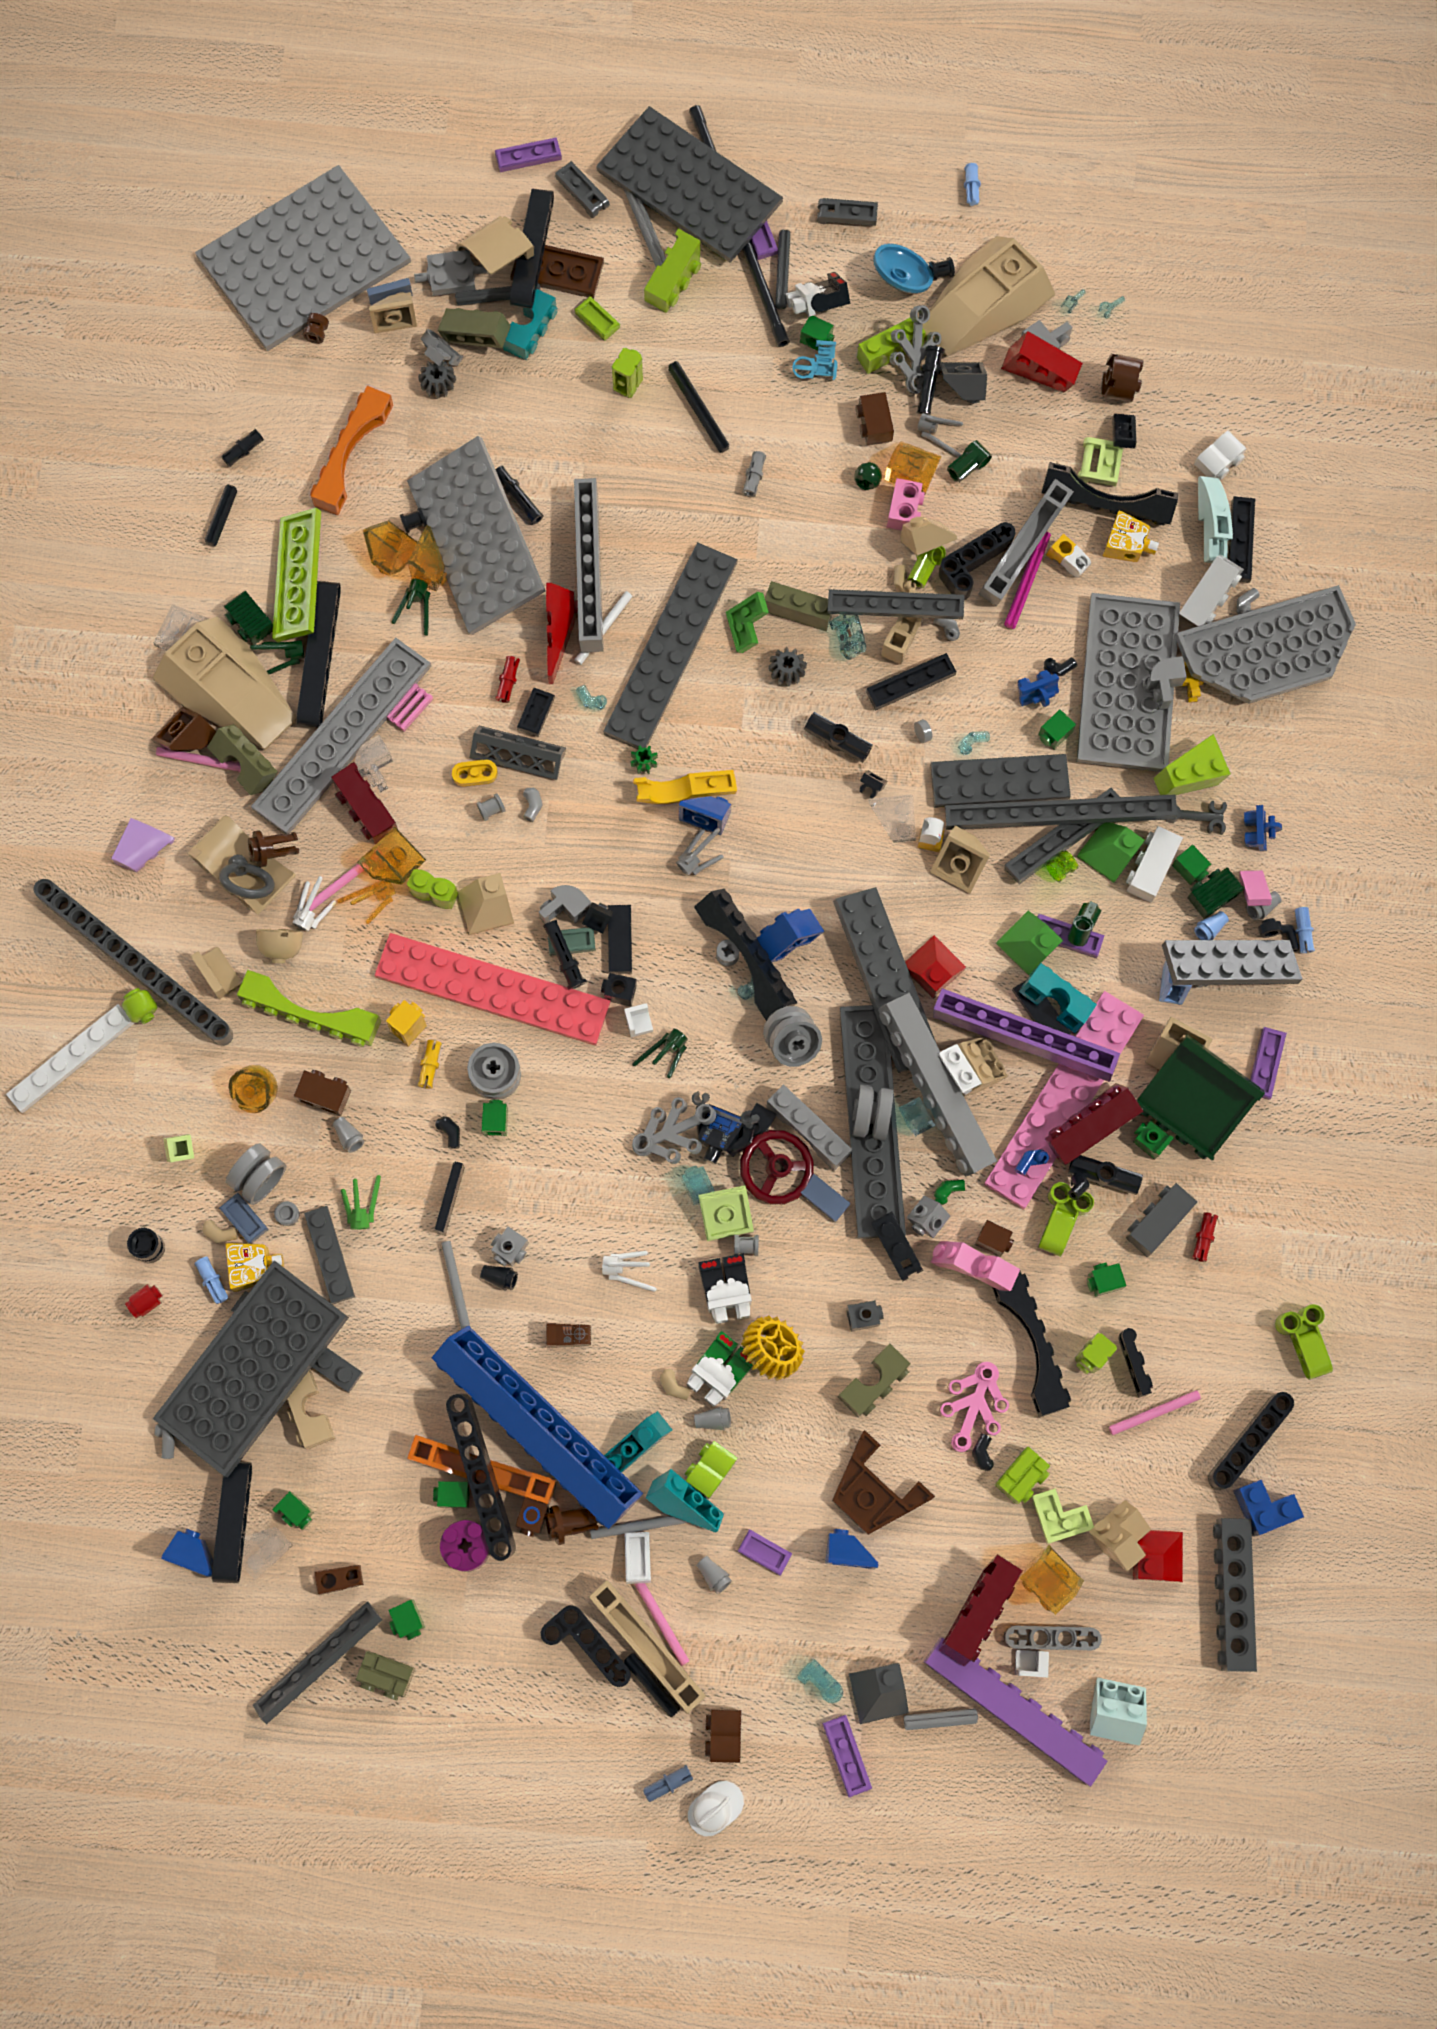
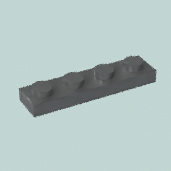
[304,1206,355,1305]

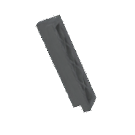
[469,725,566,780]

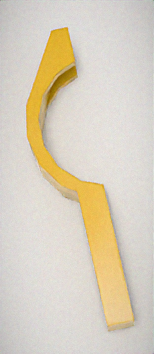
[633,770,737,804]

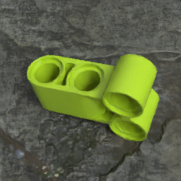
[1038,1182,1094,1257]
[1275,1304,1333,1380]

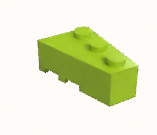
[644,228,702,313]
[1153,734,1231,795]

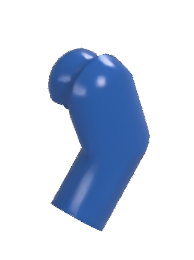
[1015,1149,1049,1176]

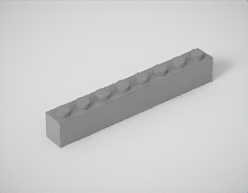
[574,478,604,653]
[878,993,997,1177]

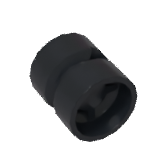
[127,1227,165,1264]

